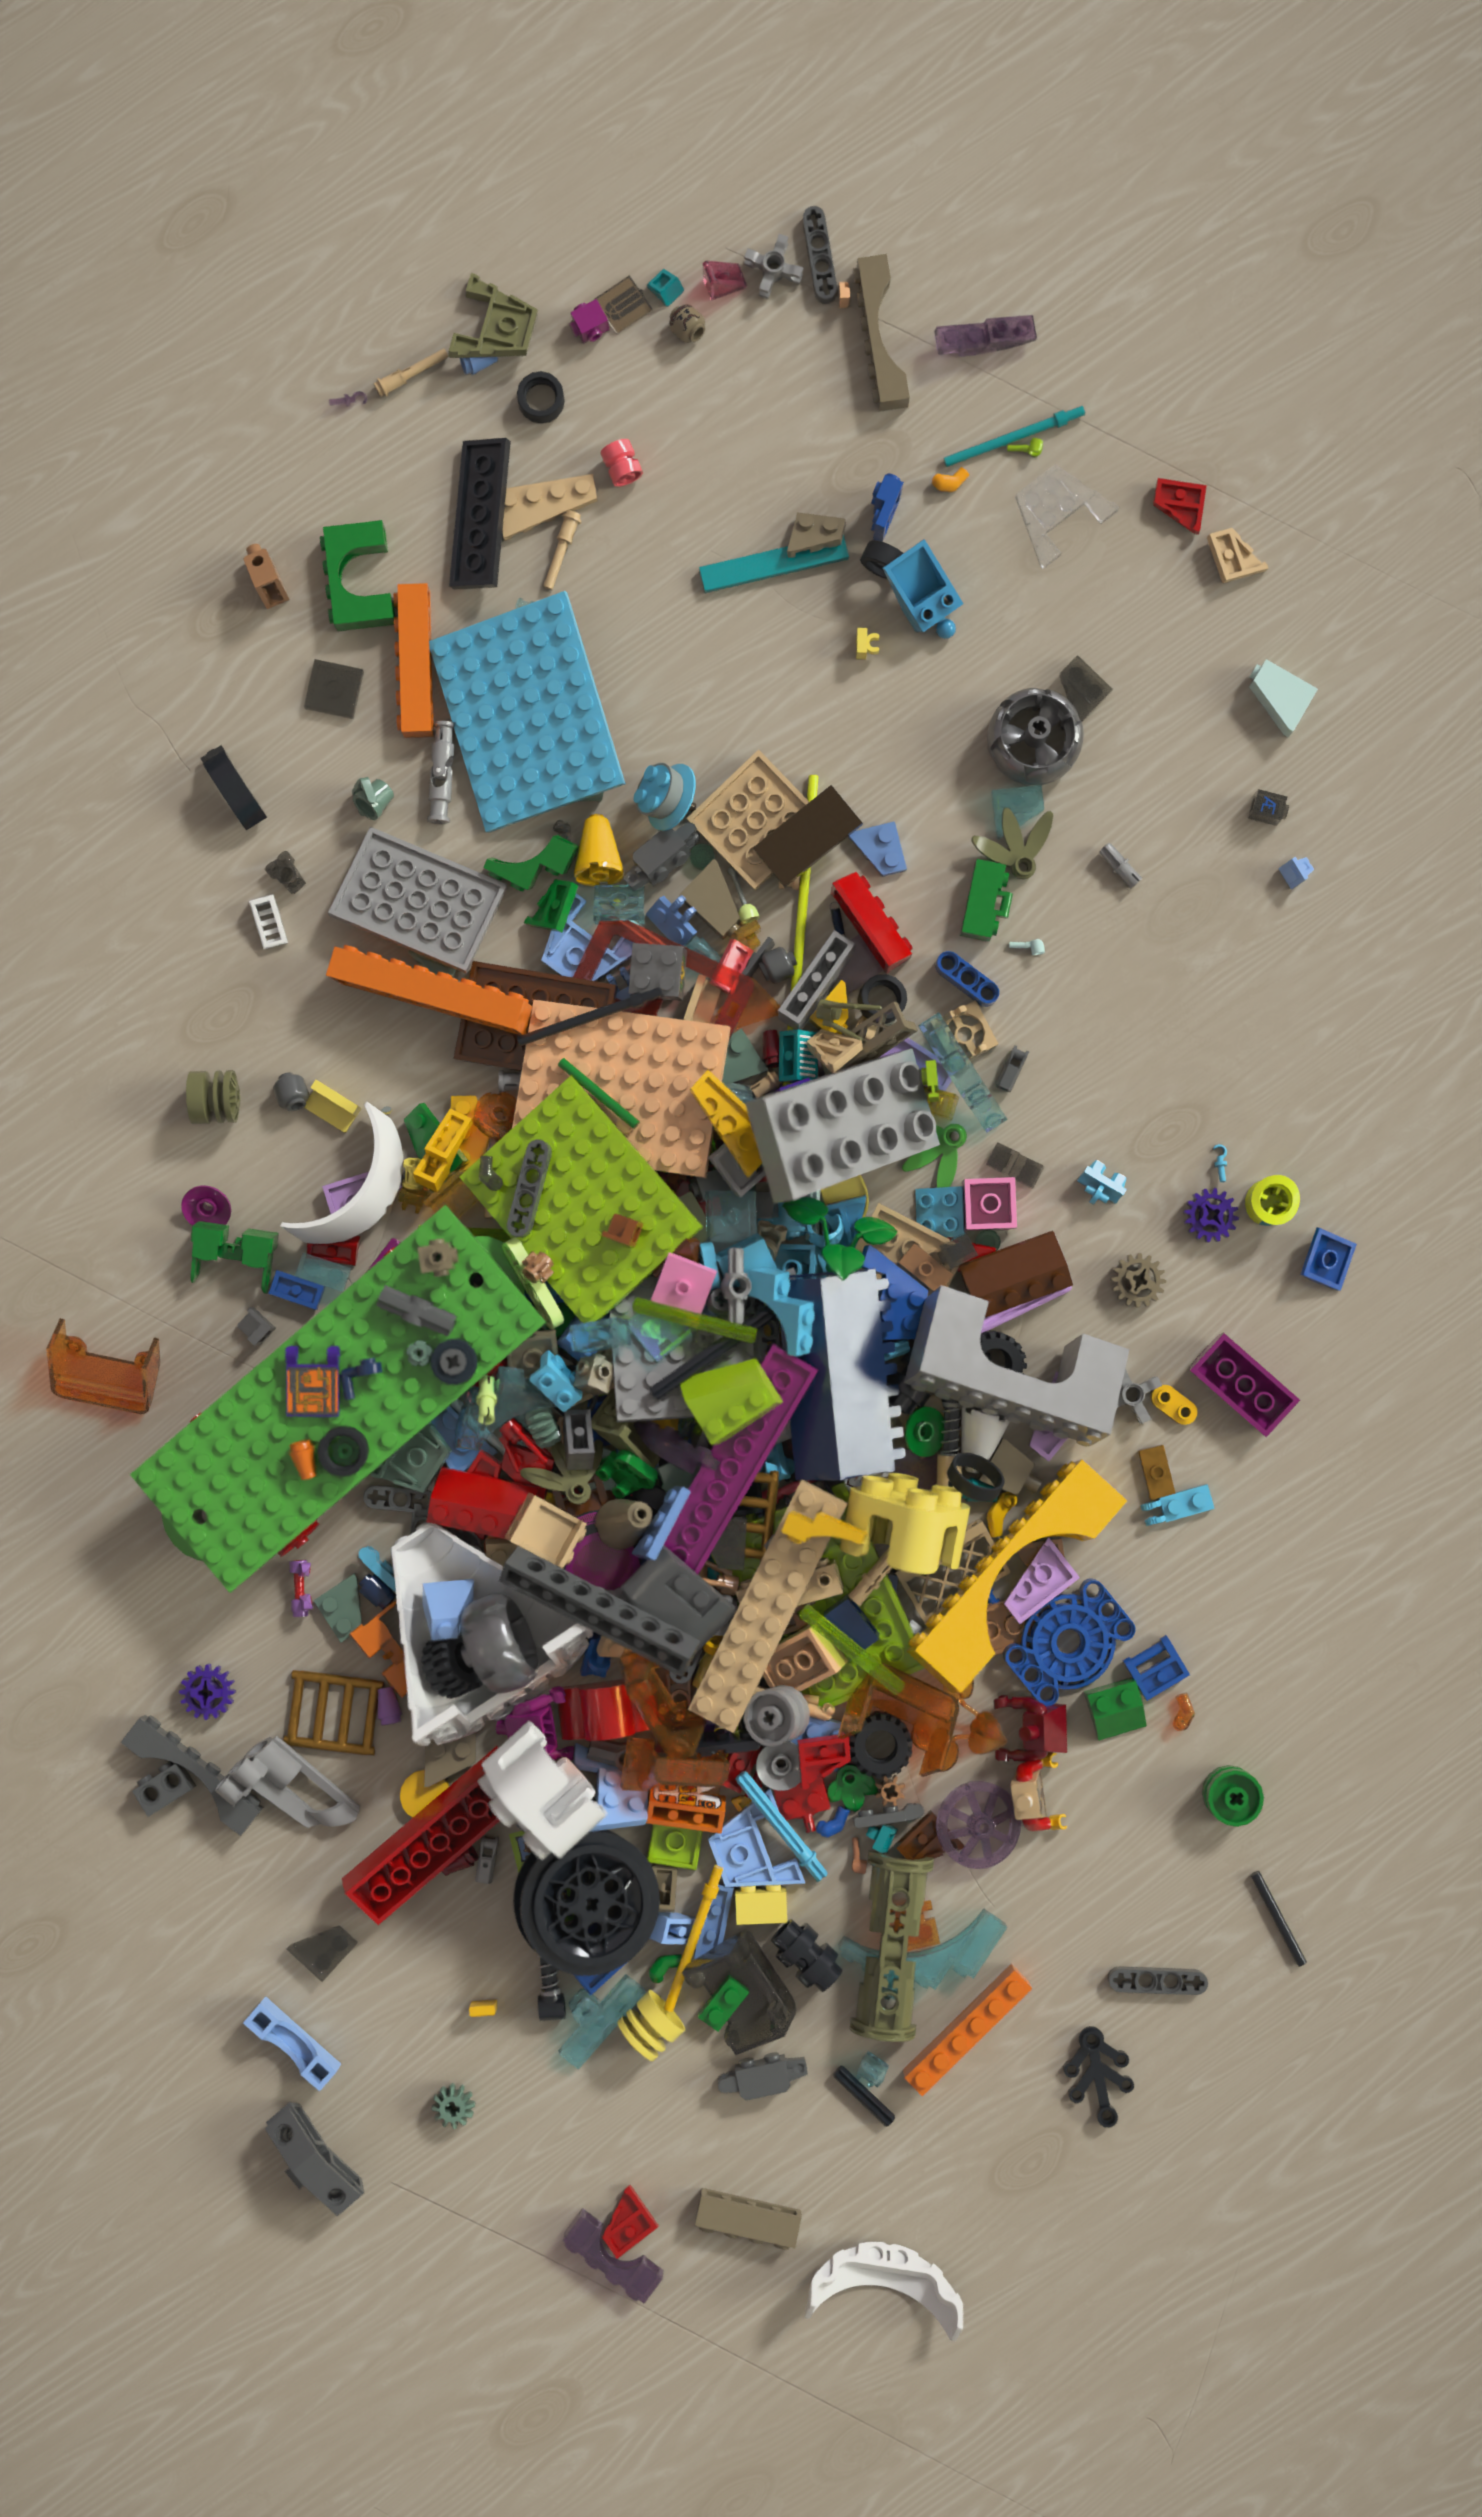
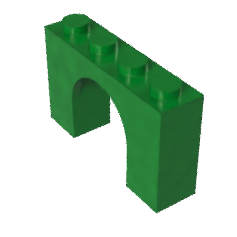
[320,520,395,632]

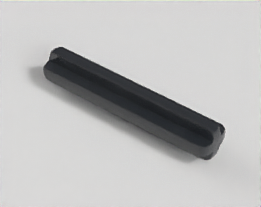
[833,2065,895,2127]

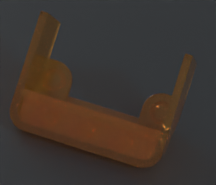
[46,1318,160,1414]
[837,1663,960,1777]

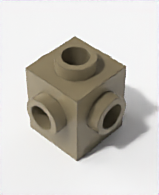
[417,1239,459,1277]
[573,1353,614,1395]

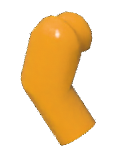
[932,467,969,492]

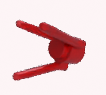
[499,1418,552,1473]

